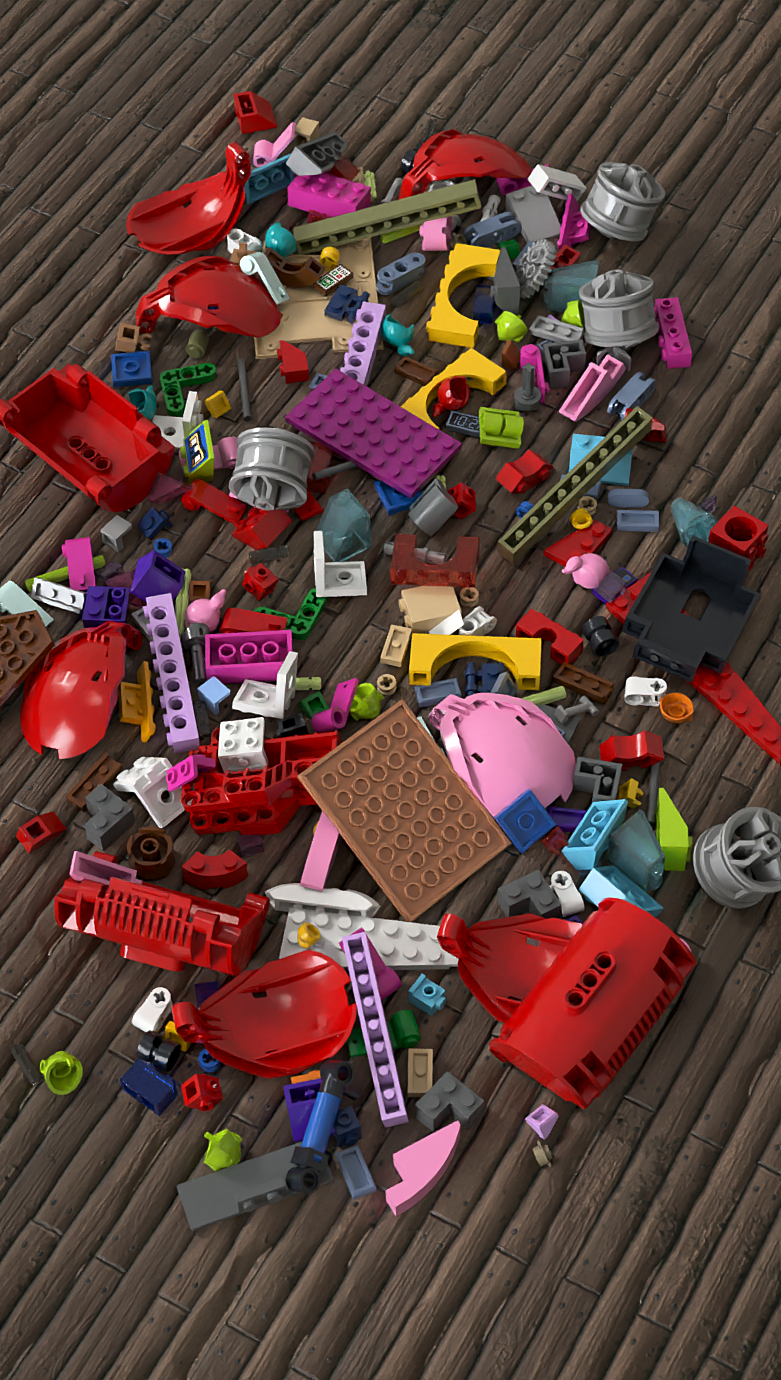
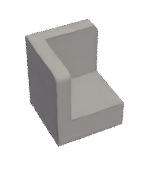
[101,515,132,552]

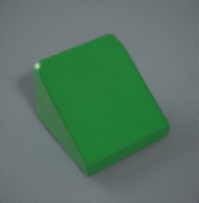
[497,240,520,259]
[298,691,329,720]

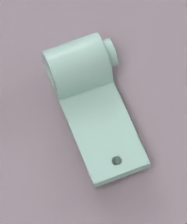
[240,252,290,305]
[0,581,54,627]

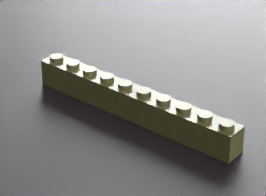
[294,179,481,255]
[498,406,653,565]

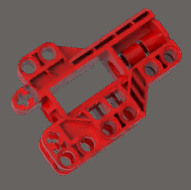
[181,727,343,837]

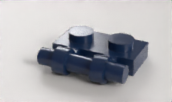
[324,285,370,323]
[465,662,504,696]

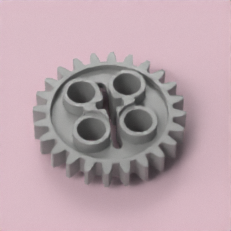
[515,238,556,299]

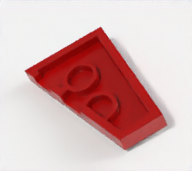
[543,520,612,567]

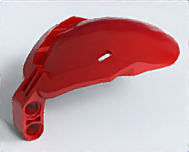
[399,129,531,199]
[126,142,251,254]
[135,256,283,338]
[19,621,143,759]
[437,913,611,1024]
[171,950,357,1079]

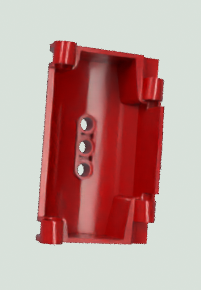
[0,364,175,512]
[54,851,270,976]
[489,897,697,1110]

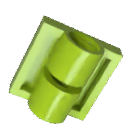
[479,407,524,449]

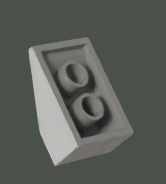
[505,185,561,243]

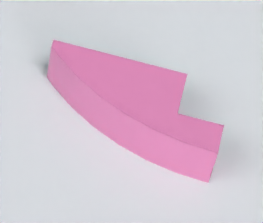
[559,355,626,422]
[300,811,341,891]
[70,851,142,891]
[386,1121,460,1217]

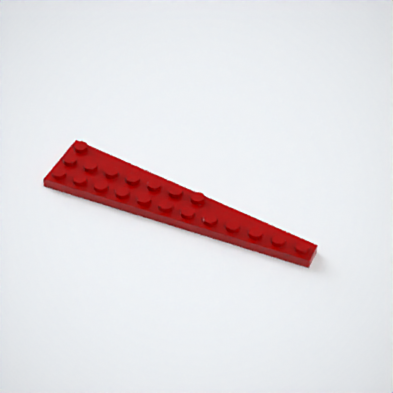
[606,572,781,765]

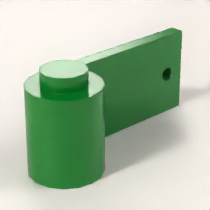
[346,1009,421,1058]

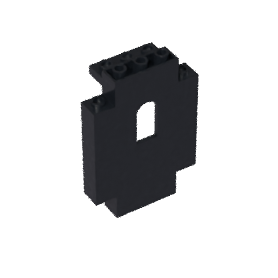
[622,536,761,682]

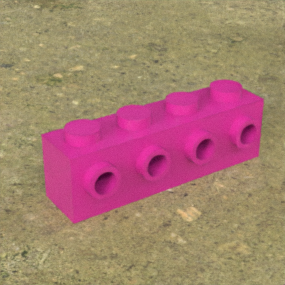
[654,297,692,369]

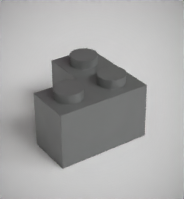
[543,339,586,389]
[573,757,622,803]
[84,784,135,851]
[498,869,561,919]
[415,1071,484,1132]

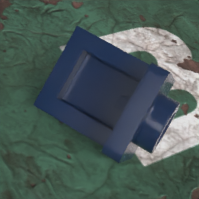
[136,507,173,540]
[333,1106,362,1148]

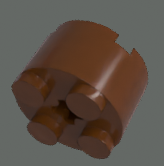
[127,826,175,880]

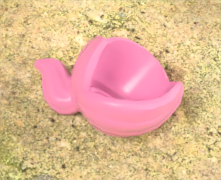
[562,553,610,588]
[184,589,226,635]

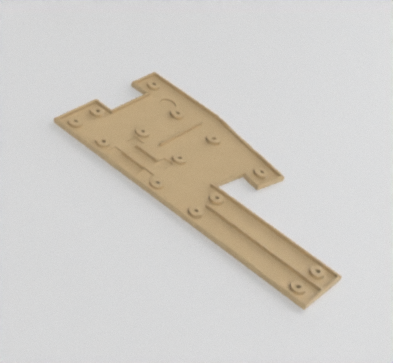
[254,167,383,359]

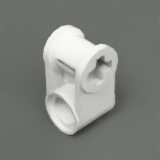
[227,229,263,253]
[458,606,497,636]
[624,676,667,707]
[550,871,584,918]
[132,987,173,1033]

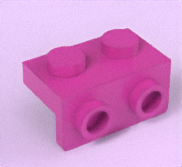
[166,755,215,792]

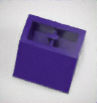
[130,550,186,603]
[82,586,131,628]
[283,1078,335,1143]

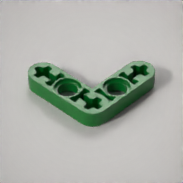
[160,363,217,417]
[254,588,327,641]

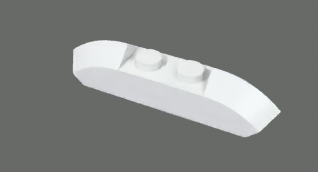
[265,883,381,918]

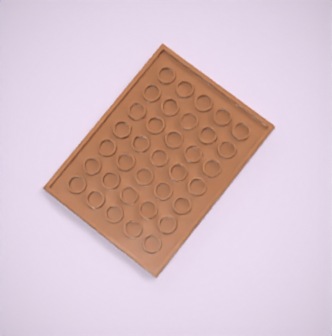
[297,699,512,922]

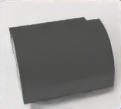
[409,478,458,537]

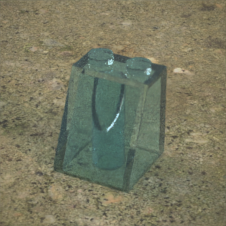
[544,260,599,312]
[316,488,371,562]
[606,809,665,893]

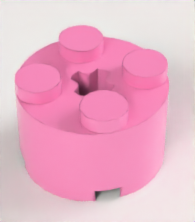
[420,216,453,251]

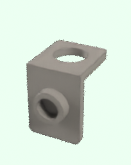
[596,346,631,372]

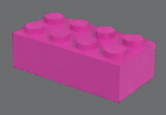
[288,173,371,218]
[205,630,293,684]

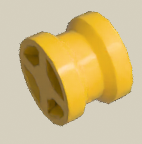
[319,247,340,271]

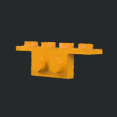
[118,661,156,743]

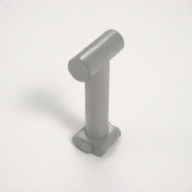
[554,696,599,724]

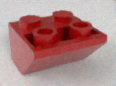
[233,91,277,134]
[231,503,292,550]

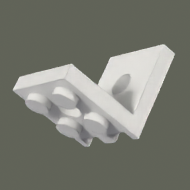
[152,391,203,453]
[314,531,367,597]
[232,651,298,719]
[113,757,193,828]

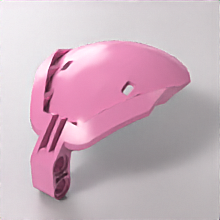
[429,693,576,817]

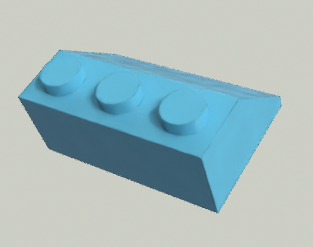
[244,154,294,205]
[569,434,633,486]
[561,799,628,870]
[579,865,664,917]

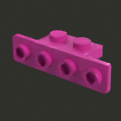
[557,193,592,250]

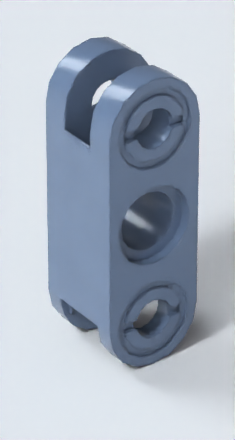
[464,212,522,248]
[376,253,426,295]
[607,372,657,420]

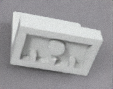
[218,717,269,773]

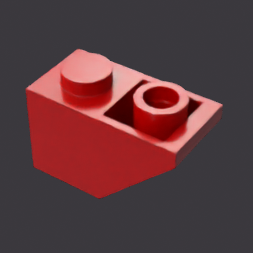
[276,340,309,384]
[16,811,66,854]

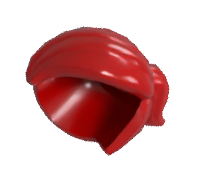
[432,376,470,418]

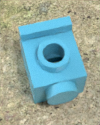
[408,974,447,1016]

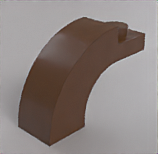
[264,247,326,288]

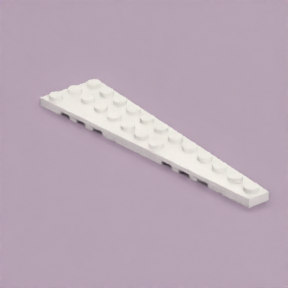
[279,907,540,971]

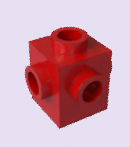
[447,482,476,520]
[242,563,279,601]
[181,1074,223,1111]

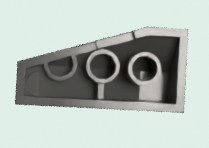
[286,132,348,176]
[490,248,520,316]

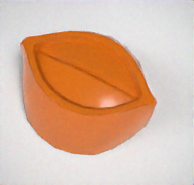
[659,693,694,724]

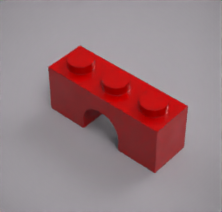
[516,608,584,665]

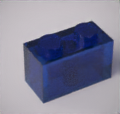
[120,1058,178,1116]

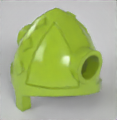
[561,300,586,331]
[494,311,528,343]
[349,683,384,721]
[40,1051,83,1095]
[204,1129,243,1171]

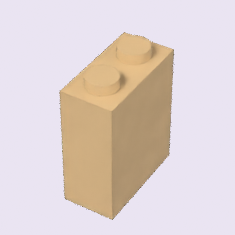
[399,580,462,634]

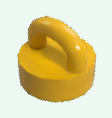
[570,508,593,529]
[297,922,321,949]

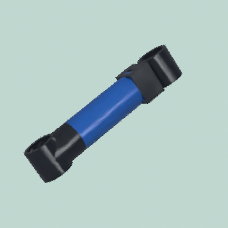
[285,1060,360,1193]

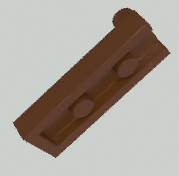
[553,662,614,705]
[65,753,123,812]

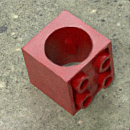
[708,505,769,571]

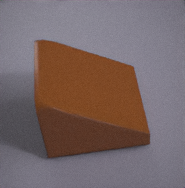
[502,340,520,370]
[189,581,212,602]

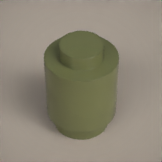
[186,330,209,358]

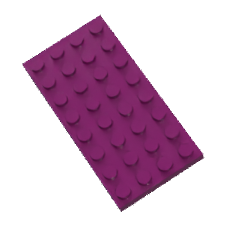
[285,369,462,499]

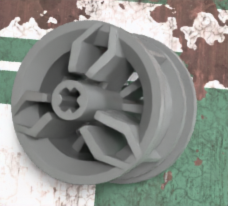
[580,162,665,241]
[579,270,658,350]
[229,428,315,511]
[693,807,781,909]

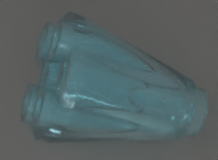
[671,498,718,547]

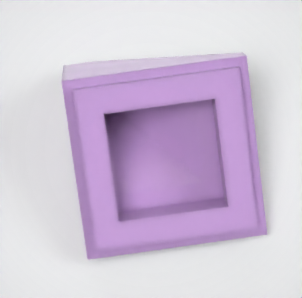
[525,1104,559,1140]

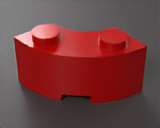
[495,449,554,494]
[599,730,665,771]
[181,850,248,890]

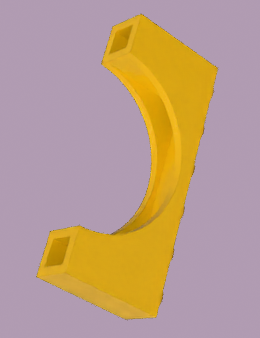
[426,243,501,348]
[401,348,506,429]
[409,633,541,691]

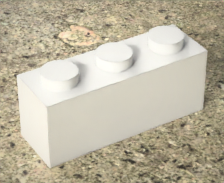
[528,164,586,201]

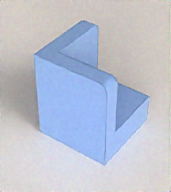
[197,676,230,715]

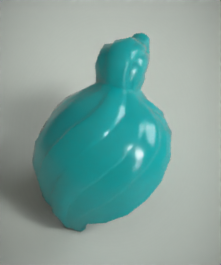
[265,222,297,261]
[381,314,415,357]
[128,385,157,420]

